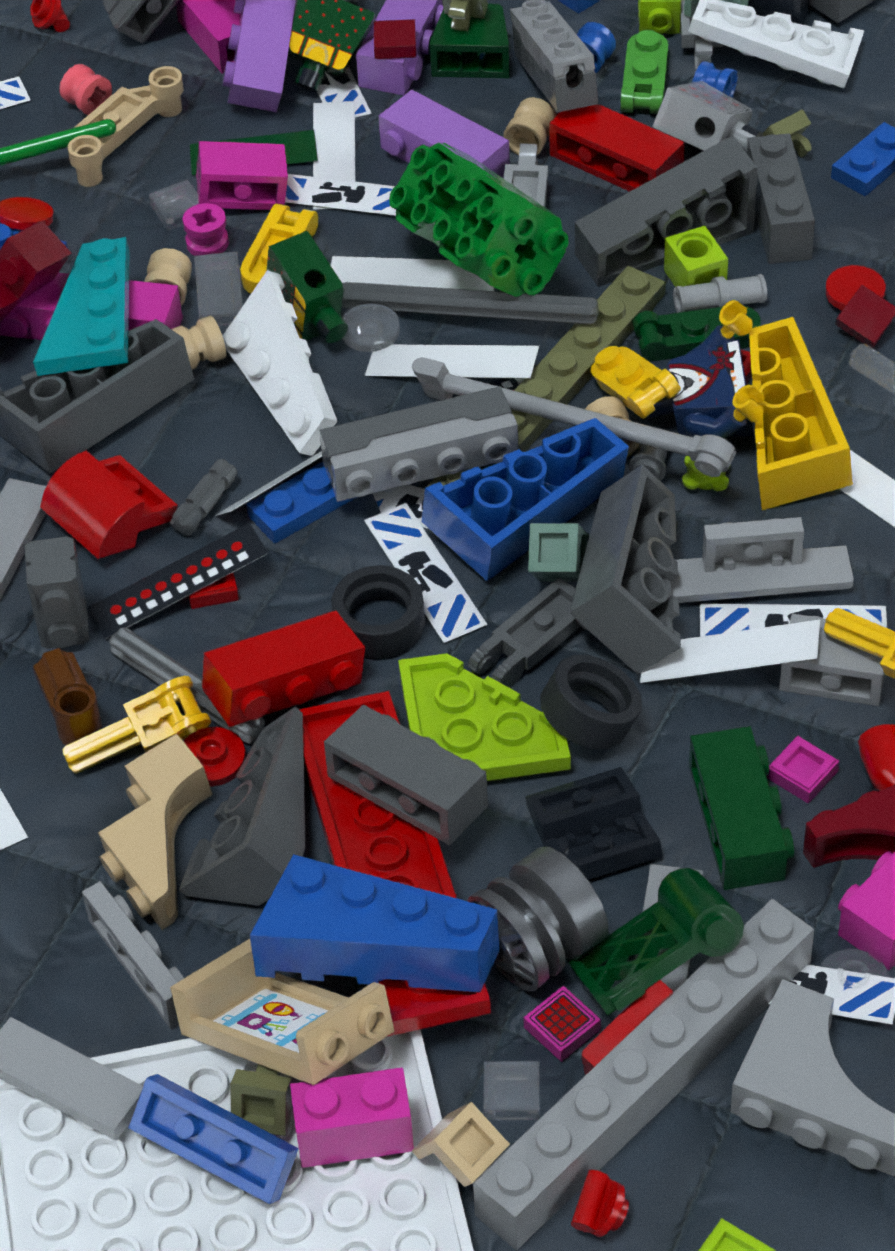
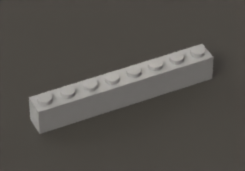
[473,899,814,1251]

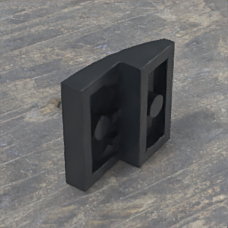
[525,767,662,880]

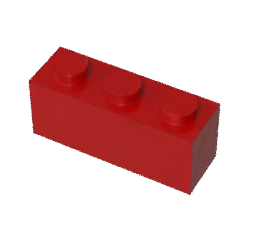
[549,104,685,192]
[202,610,365,727]

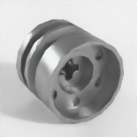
[467,847,609,991]

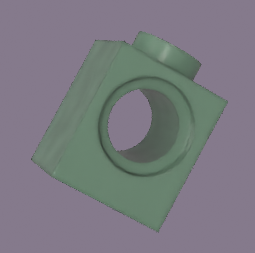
[528,523,589,582]

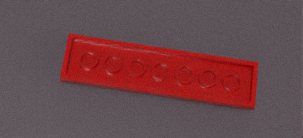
[299,691,491,1037]

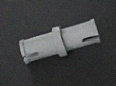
[673,274,767,313]

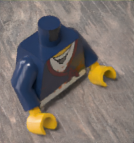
[647,300,764,440]

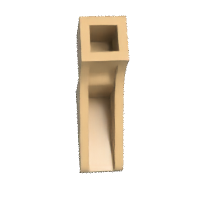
[98,733,212,930]

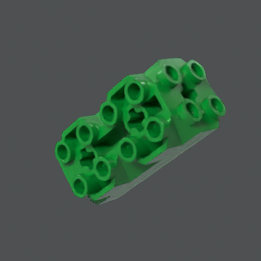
[389,142,569,297]

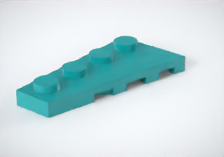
[33,237,130,376]

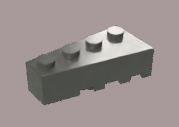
[575,135,758,287]
[569,465,681,674]

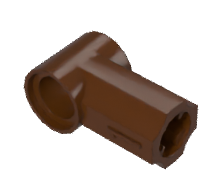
[33,648,103,745]

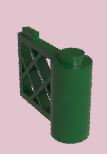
[569,868,744,1016]

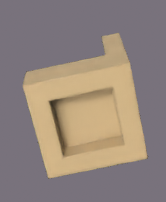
[412,1102,510,1187]

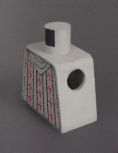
[652,81,763,153]

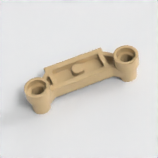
[68,66,184,187]

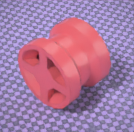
[59,64,112,115]

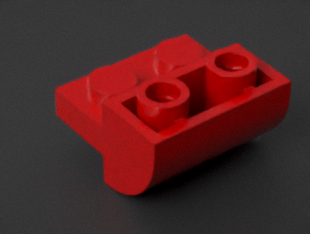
[40,450,178,559]

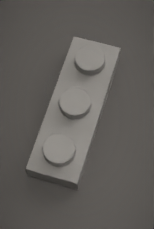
[82,881,184,1030]

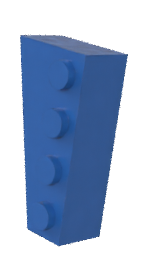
[421,418,629,581]
[250,854,499,992]

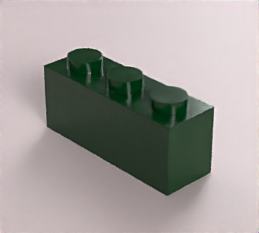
[689,726,794,890]

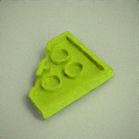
[398,653,571,781]

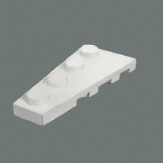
[688,0,864,88]
[223,270,337,456]

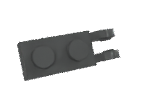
[467,577,581,687]

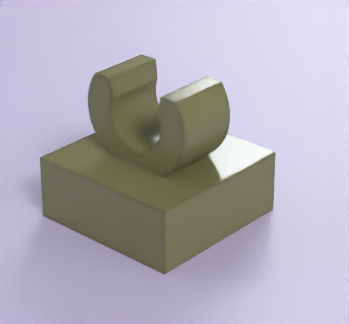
[442,0,488,31]
[763,109,811,158]
[230,1064,291,1136]

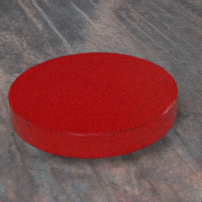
[0,197,54,230]
[825,265,886,310]
[183,727,246,787]

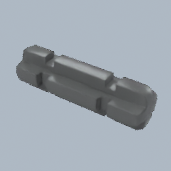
[170,459,237,536]

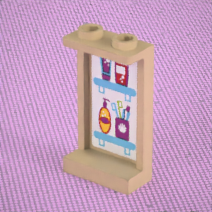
[170,939,394,1085]

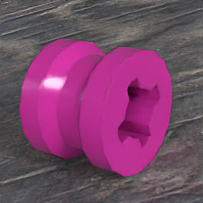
[182,203,229,258]

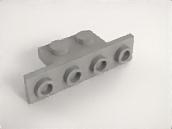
[671,517,854,603]

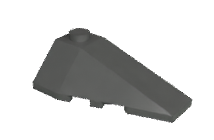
[179,707,305,906]

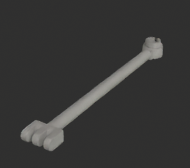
[412,357,736,477]

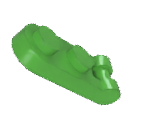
[620,30,668,114]

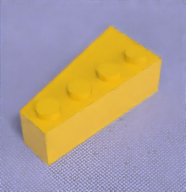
[749,317,853,511]

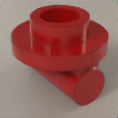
[30,0,70,32]
[571,1170,629,1237]

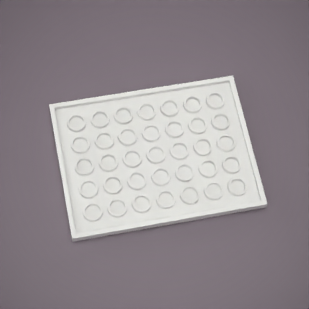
[0,1029,474,1251]

